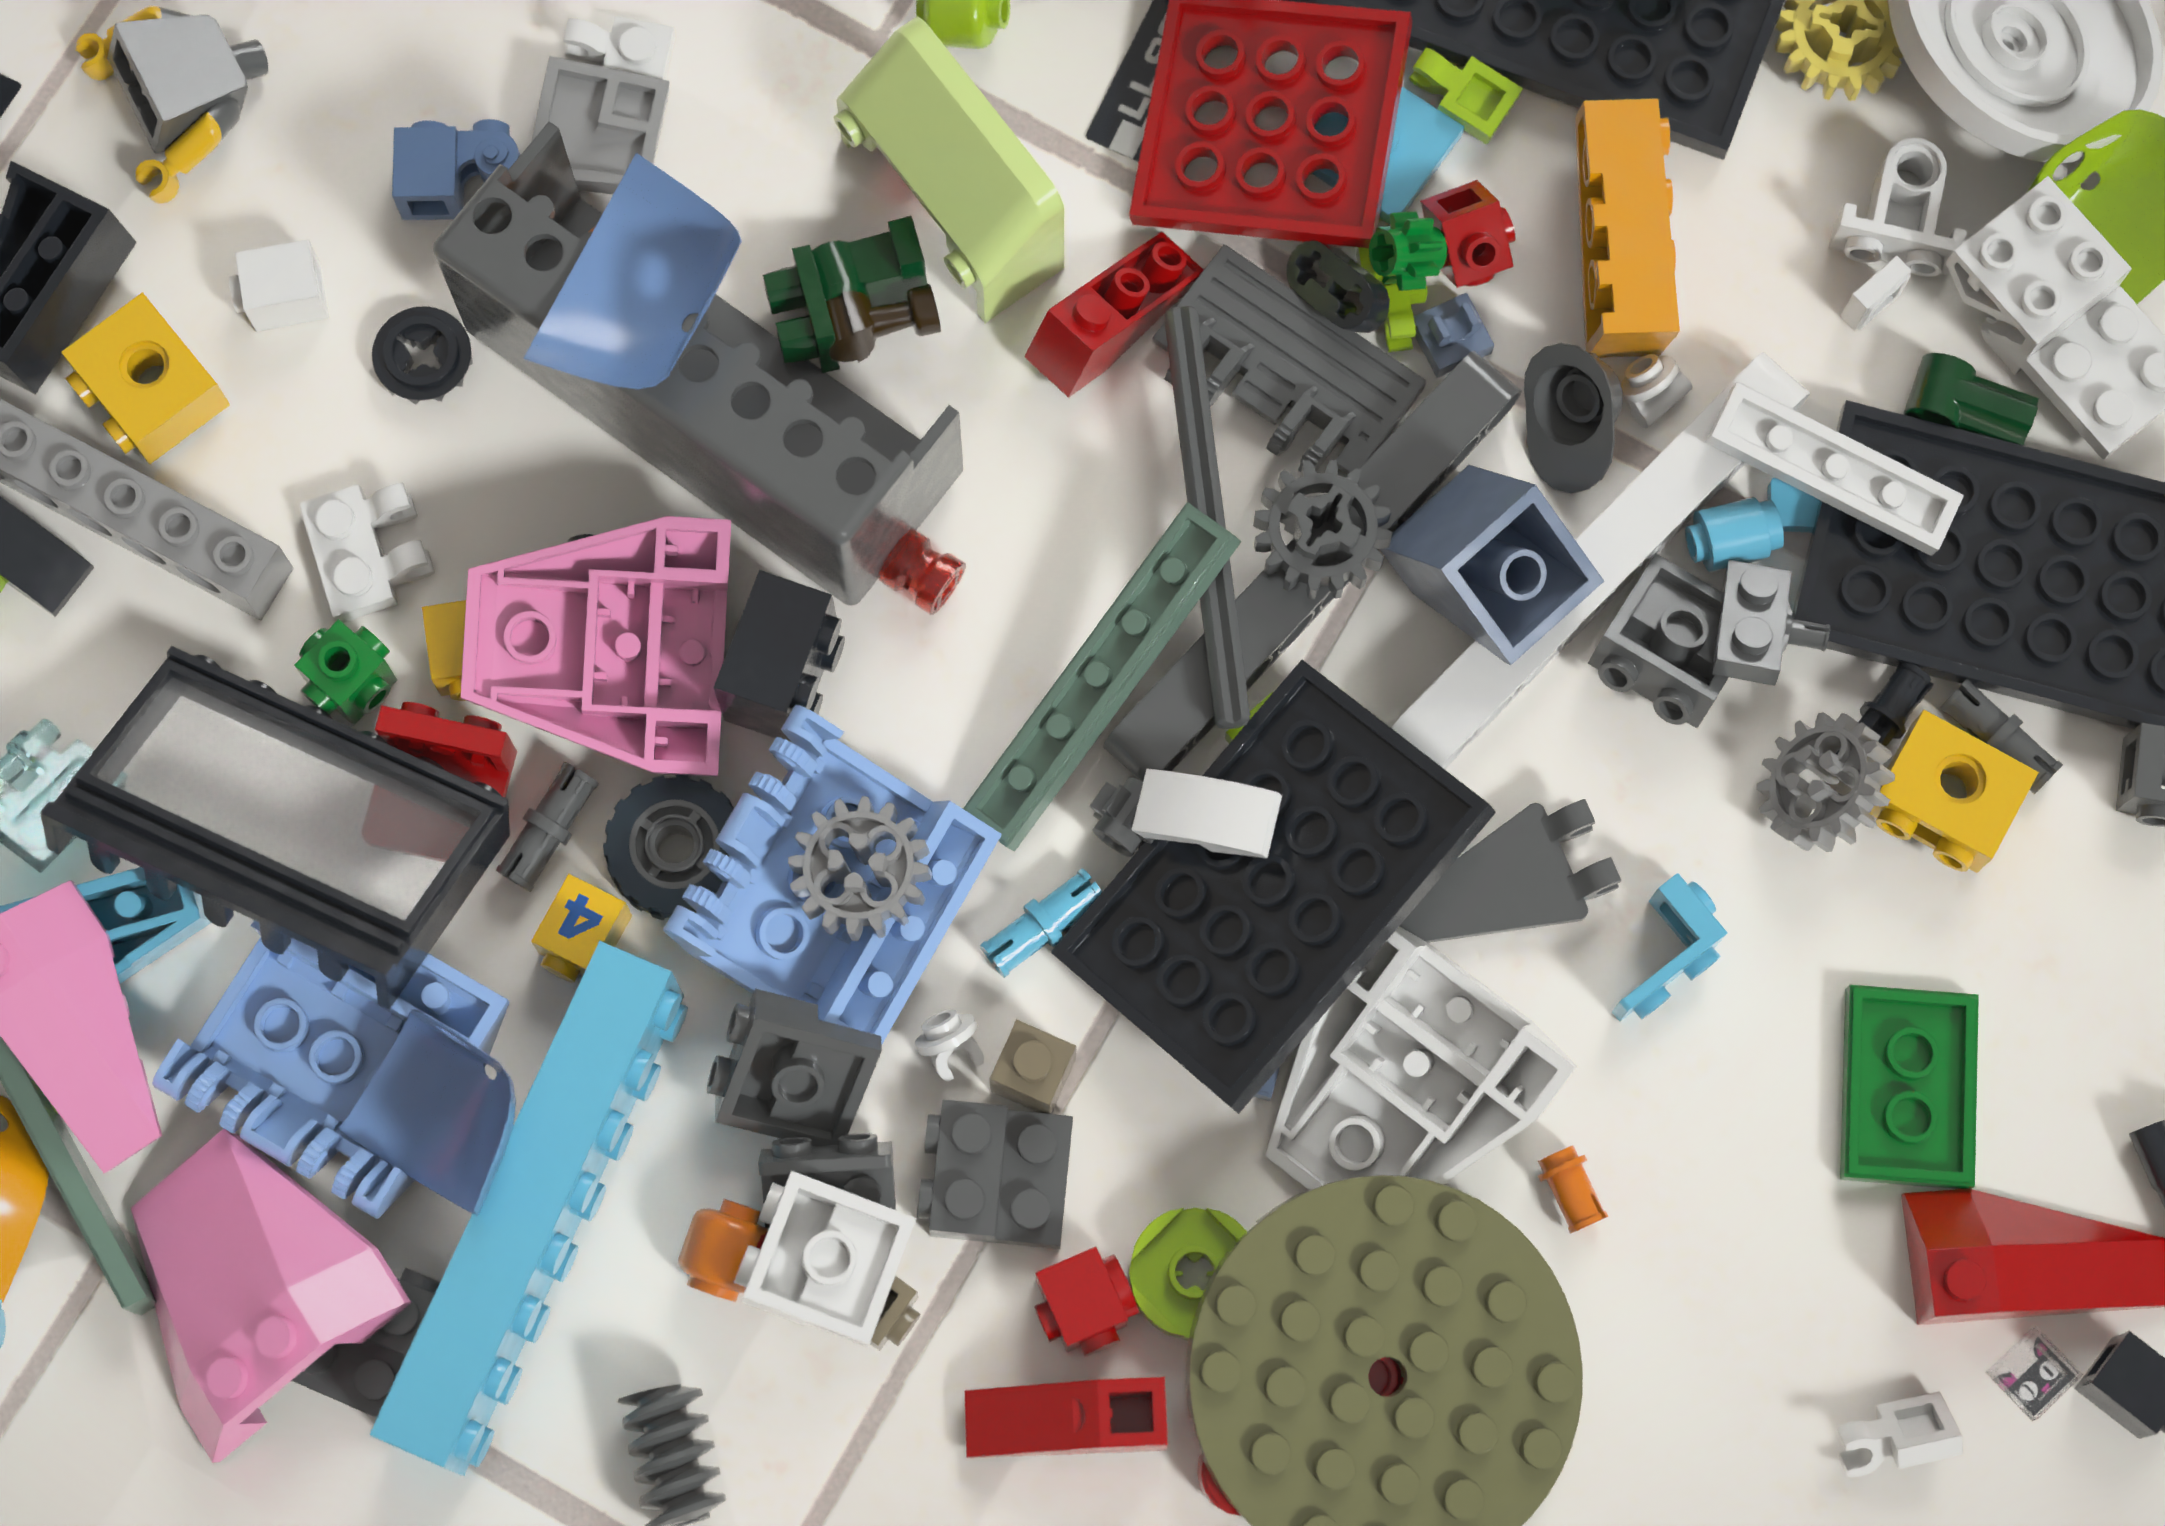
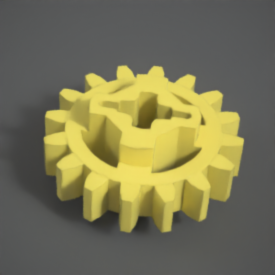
[1775,0,1904,101]

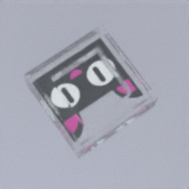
[1985,1326,2084,1422]

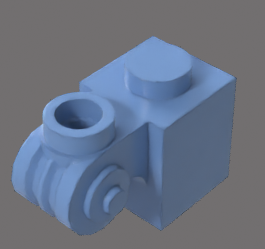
[392,119,520,220]

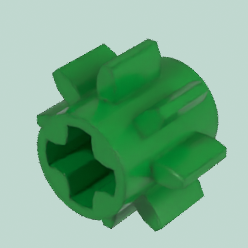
[1369,211,1447,291]

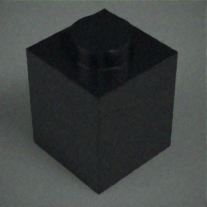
[2074,1331,2165,1439]

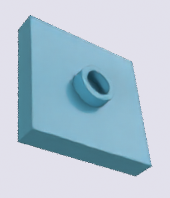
[1311,86,1465,225]

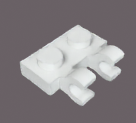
[299,482,435,623]

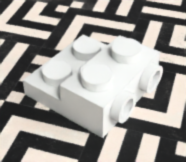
[734,1171,917,1347]

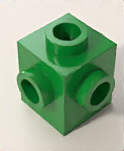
[294,619,397,726]

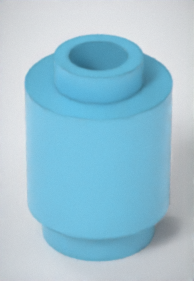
[1685,497,1784,572]

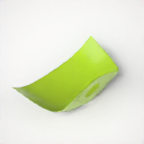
[2027,109,2165,304]

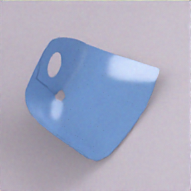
[523,153,742,389]
[339,1010,516,1216]

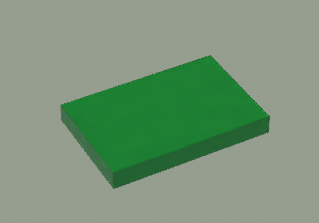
[1840,985,1979,1189]

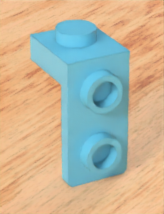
[1612,873,1728,1022]

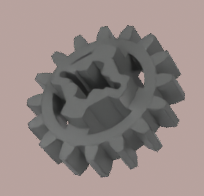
[1253,459,1392,599]

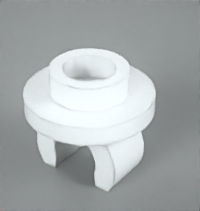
[915,1009,984,1082]

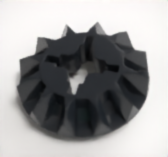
[372,306,473,405]

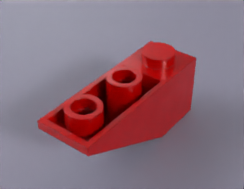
[1024,231,1204,398]
[964,1377,1168,1458]

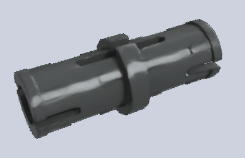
[1940,679,2063,794]
[496,762,599,892]

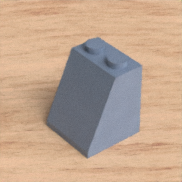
[1380,465,1604,665]

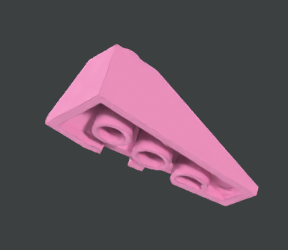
[0,880,162,1173]

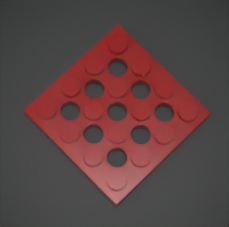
[1129,0,1413,248]

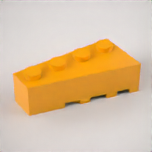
[1575,99,1680,358]

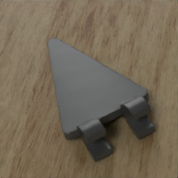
[1400,799,1621,943]

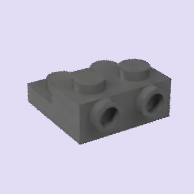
[1588,553,1729,729]
[707,988,882,1146]
[918,1100,1073,1249]
[291,1268,440,1418]

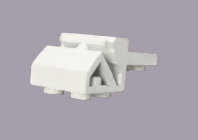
[1946,176,2165,460]

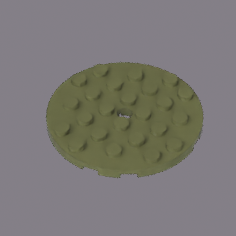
[1185,1175,1583,1526]

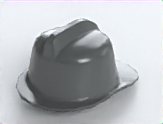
[1524,342,1623,494]

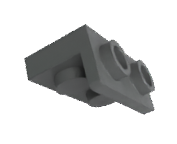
[758,1133,896,1229]

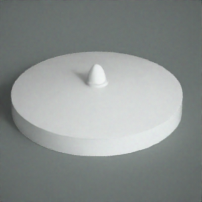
[1888,0,2163,163]

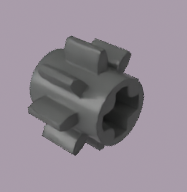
[1089,777,1154,857]

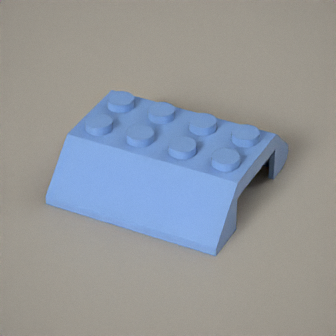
[663,705,1002,1044]
[152,920,510,1219]

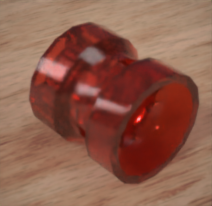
[879,529,966,615]

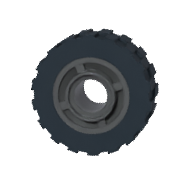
[603,774,734,921]

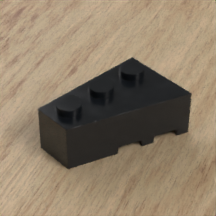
[0,161,137,395]

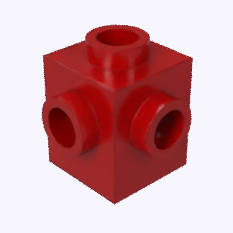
[1420,180,1516,288]

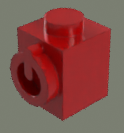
[1034,1246,1139,1357]

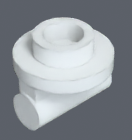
[1621,354,1693,429]

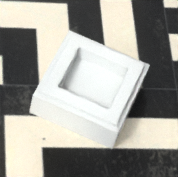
[1840,256,1912,331]

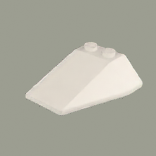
[1265,926,1578,1190]

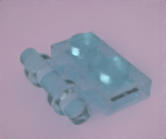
[0,718,128,873]

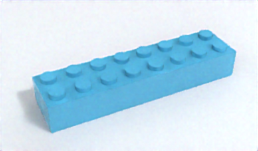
[369,941,688,1476]

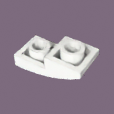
[1132,769,1282,858]

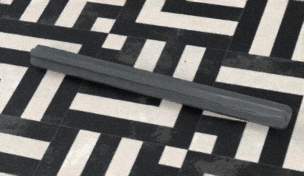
[1164,306,1250,729]

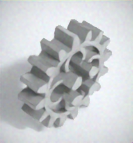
[1756,712,1895,852]
[788,796,932,941]

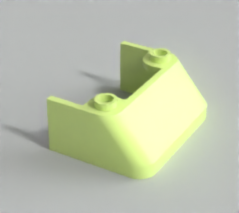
[834,17,1065,323]

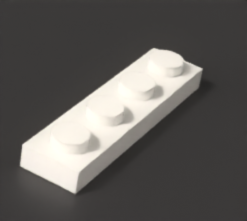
[1705,382,1964,556]

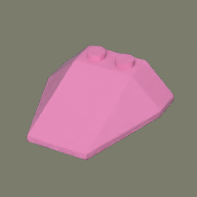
[461,516,731,777]
[131,1128,412,1463]

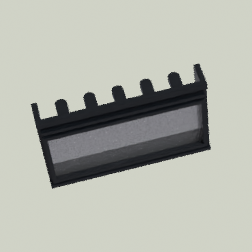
[40,646,510,1010]

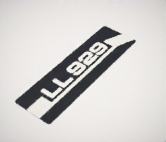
[1086,0,1169,162]

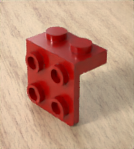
[362,702,517,864]

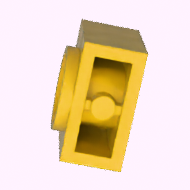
[61,292,230,465]
[1870,710,2039,873]

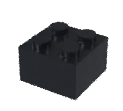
[713,570,845,742]

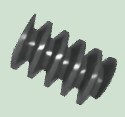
[617,1385,726,1526]

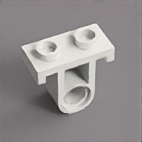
[1829,137,1967,277]

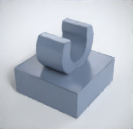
[1414,292,1494,378]

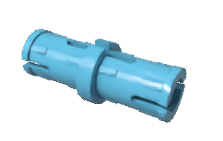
[979,868,1102,978]

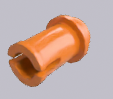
[1538,1145,1608,1234]

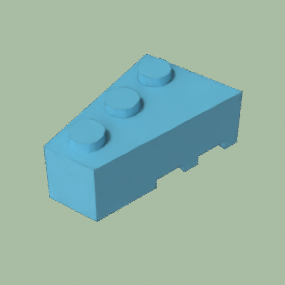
[0,867,211,984]

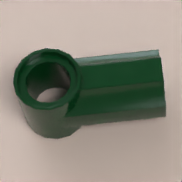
[1903,353,2039,446]

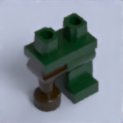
[763,215,941,374]

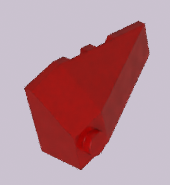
[1901,1188,2165,1325]

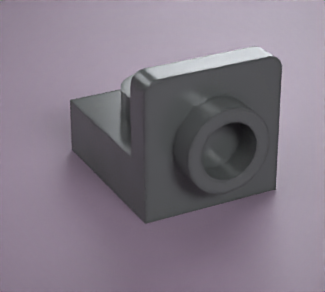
[2116,723,2165,827]

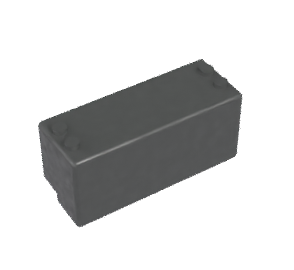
[433,121,964,606]

